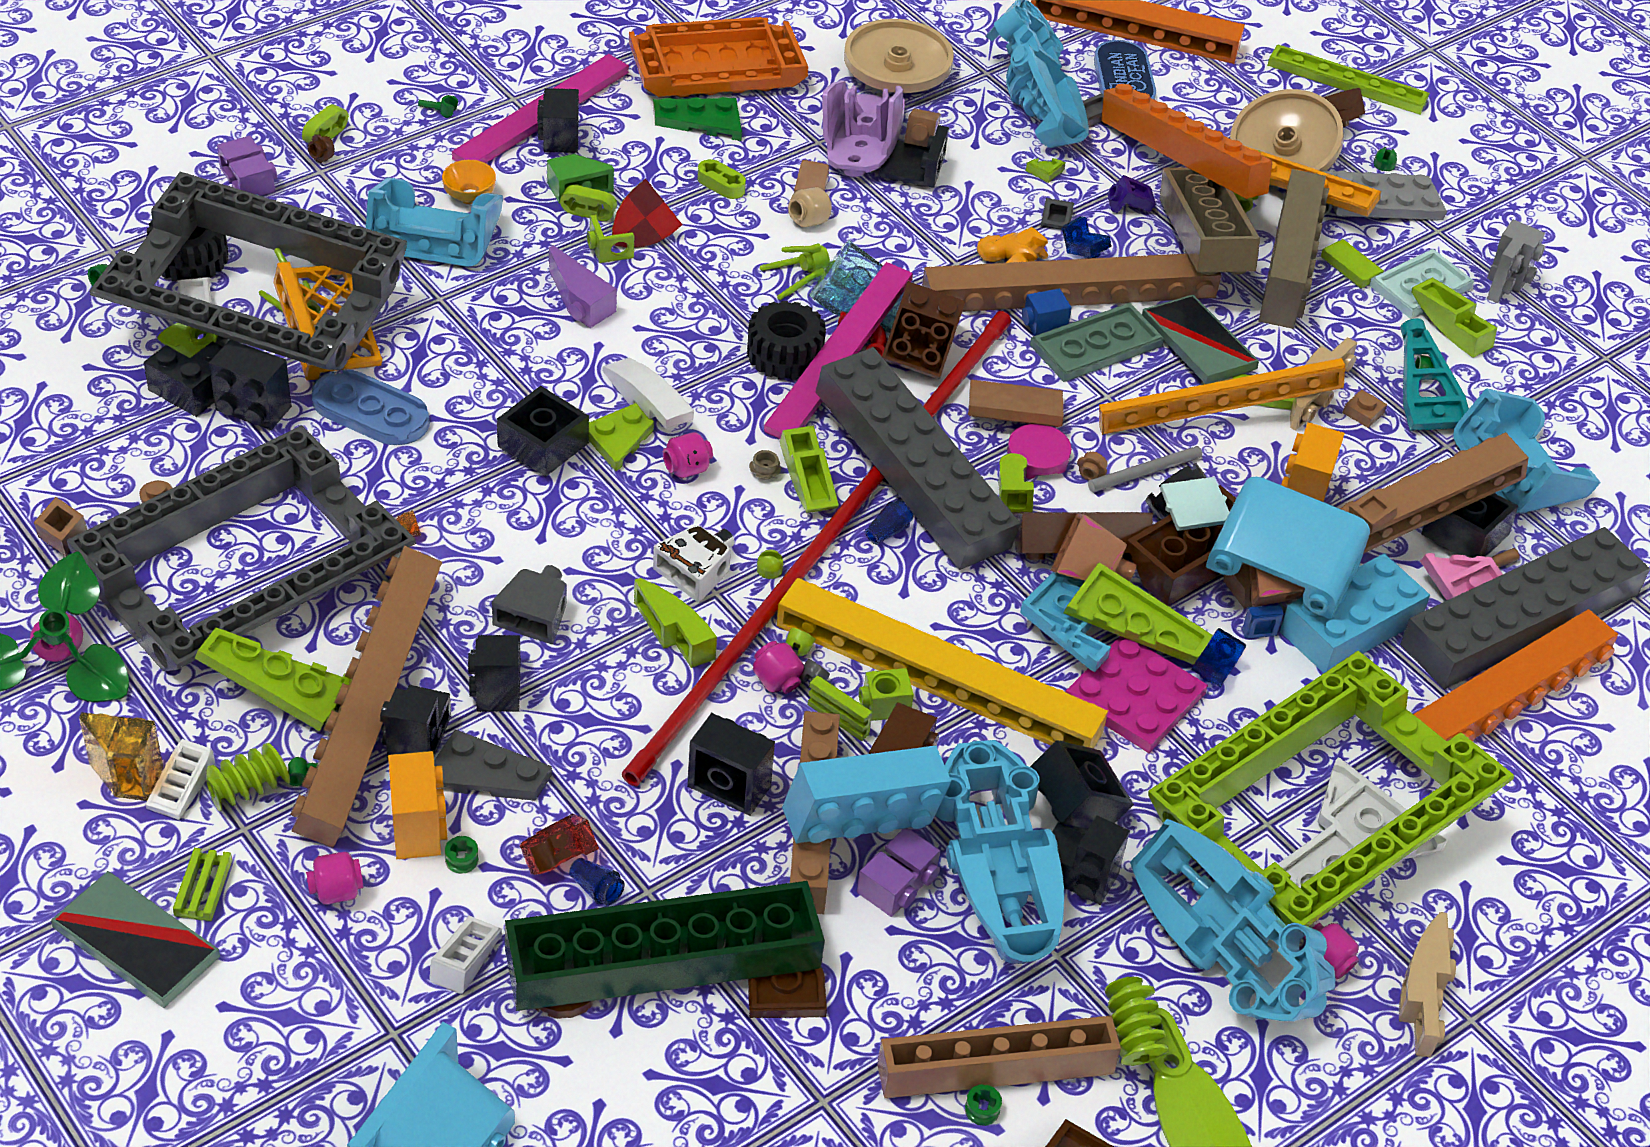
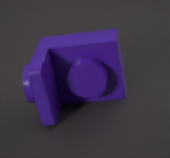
[1108,175,1156,214]

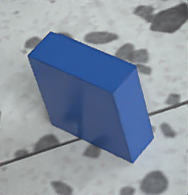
[1242,605,1284,638]

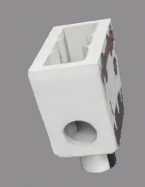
[653,525,735,603]

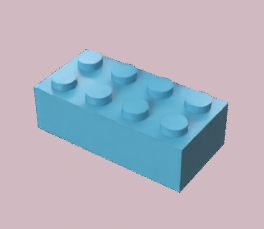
[1280,553,1430,673]
[782,746,952,844]

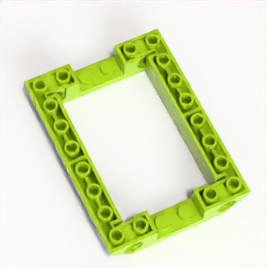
[1148,651,1514,926]

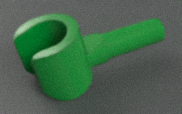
[418,95,458,118]
[288,757,318,786]

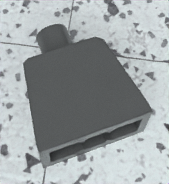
[492,565,567,645]

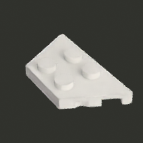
[1317,757,1447,860]

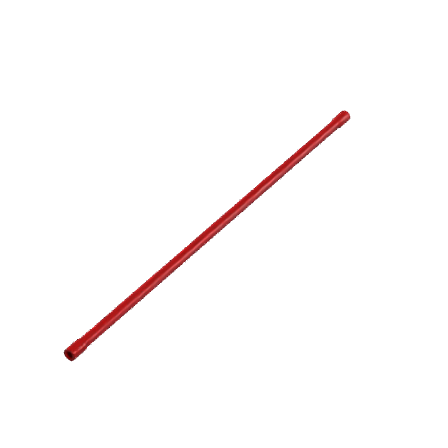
[622,311,1012,786]

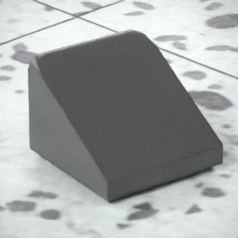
[1041,198,1074,231]

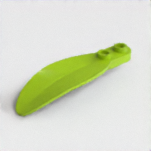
[1149,1007,1252,1147]

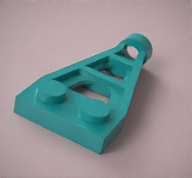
[1400,318,1469,431]

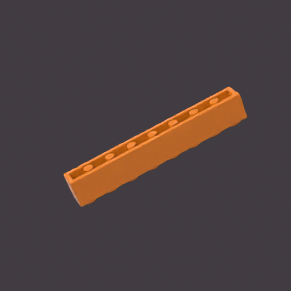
[1031,0,1245,64]
[1101,84,1272,199]
[1413,609,1618,741]

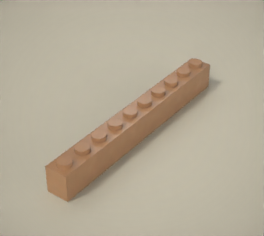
[922,254,1221,312]
[1223,432,1529,609]
[290,545,442,848]

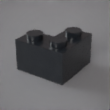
[537,88,579,153]
[144,341,223,417]
[468,635,521,712]
[380,685,451,759]
[1052,815,1130,905]

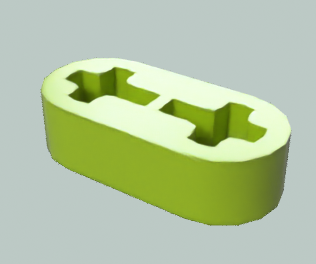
[302,104,349,144]
[697,159,746,199]
[560,185,618,221]

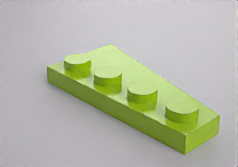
[1063,562,1213,665]
[195,628,350,731]

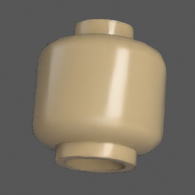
[788,187,832,227]

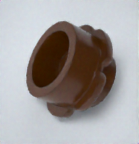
[308,134,335,163]

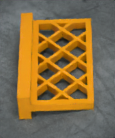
[273,262,383,381]

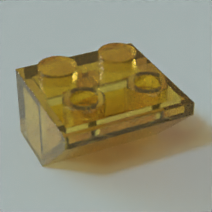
[79,712,163,801]

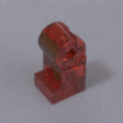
[520,813,599,875]

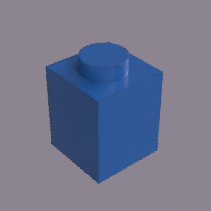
[1022,288,1072,336]

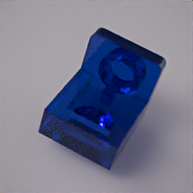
[1062,216,1112,259]
[1191,628,1247,688]

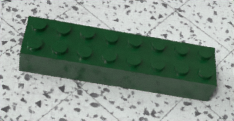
[505,881,825,1011]

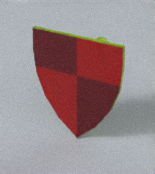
[612,178,683,248]

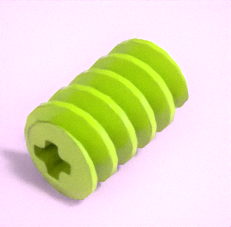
[206,743,290,811]
[1104,977,1169,1066]

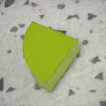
[1025,158,1066,183]

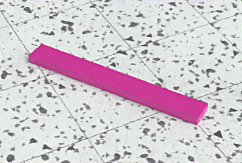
[452,54,629,163]
[764,262,913,439]

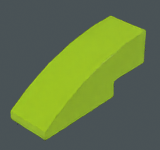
[1411,277,1497,358]
[779,426,839,513]
[634,578,717,668]

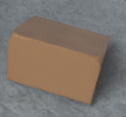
[794,160,830,193]

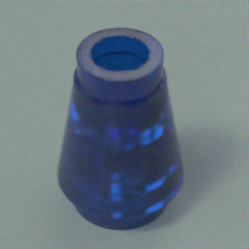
[865,500,913,545]
[569,858,625,905]

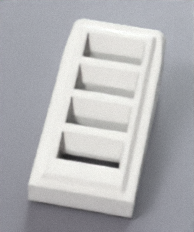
[145,739,216,820]
[430,916,502,994]

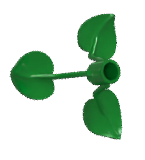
[0,551,129,702]

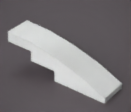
[602,357,694,429]

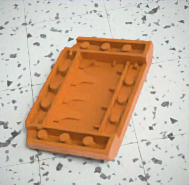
[629,17,808,97]

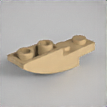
[1290,337,1357,431]
[1399,912,1456,1058]

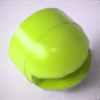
[757,549,784,579]
[785,628,816,656]

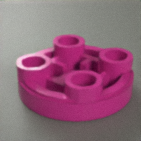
[1007,424,1072,479]

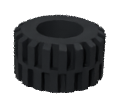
[147,220,229,282]
[747,301,826,380]

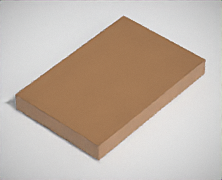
[968,380,1064,427]

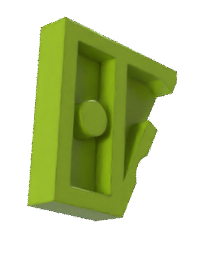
[589,403,654,471]

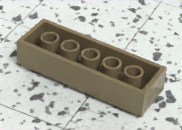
[1159,167,1260,275]
[1258,169,1329,329]

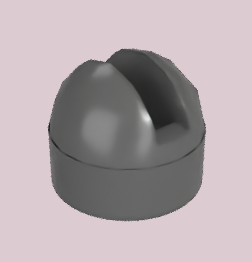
[800,659,830,689]

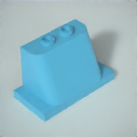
[347,1022,515,1147]

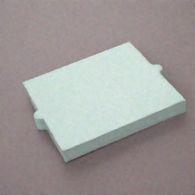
[1160,477,1229,531]

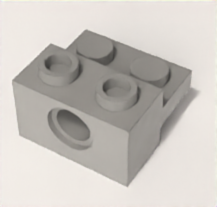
[1487,219,1546,303]

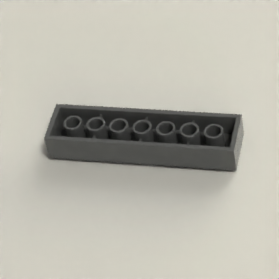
[815,347,1021,570]
[1400,527,1650,690]

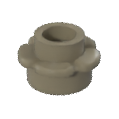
[749,450,781,480]

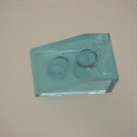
[809,240,904,333]

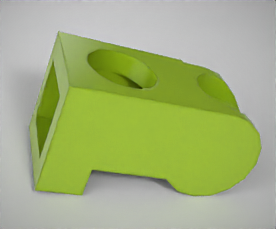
[998,453,1034,512]

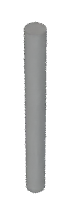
[1088,446,1202,492]

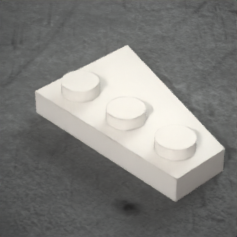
[1278,822,1360,928]

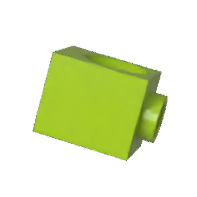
[859,668,914,721]

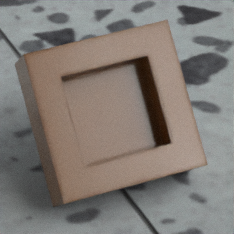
[1343,389,1387,428]
[1349,488,1397,533]

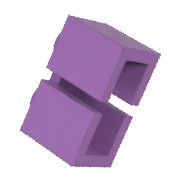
[217,136,277,196]
[857,828,940,917]

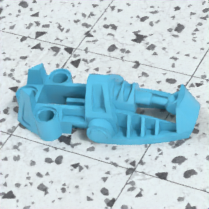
[985,0,1089,148]
[935,740,1064,964]
[1130,819,1335,1022]

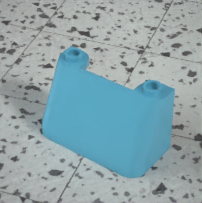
[366,177,503,266]
[1453,388,1601,514]
[1206,476,1370,619]

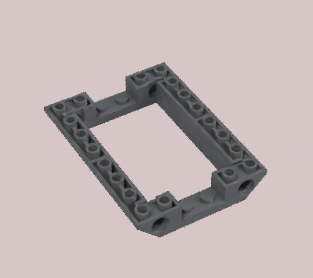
[89,171,407,370]
[67,425,416,671]

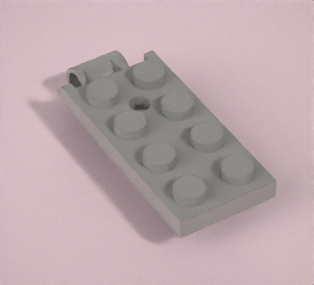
[1322,171,1447,220]

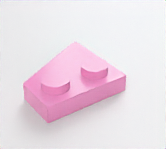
[1420,553,1503,601]

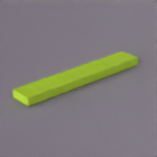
[1267,44,1430,115]

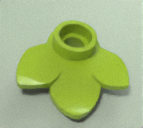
[157,323,218,358]

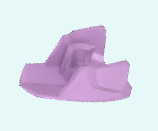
[822,80,905,177]

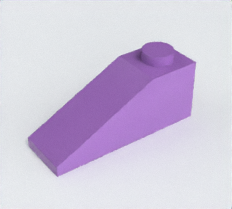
[549,245,617,328]

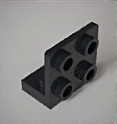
[879,125,949,188]

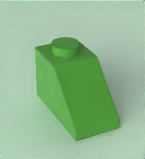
[547,154,614,204]

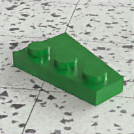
[653,97,742,141]

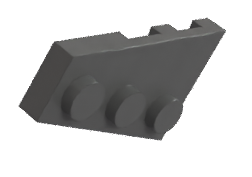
[434,729,552,801]

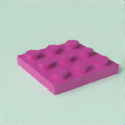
[1065,636,1208,753]

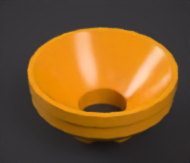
[442,160,496,204]

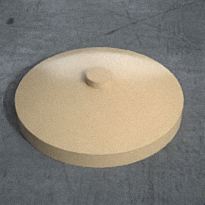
[844,19,954,93]
[1230,89,1344,186]

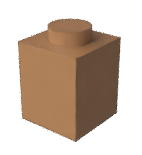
[904,108,941,147]
[34,497,87,556]

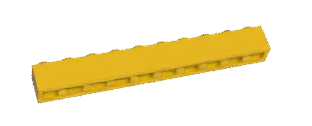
[777,578,1108,749]

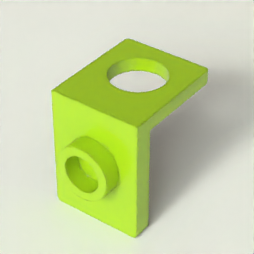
[587,215,634,263]

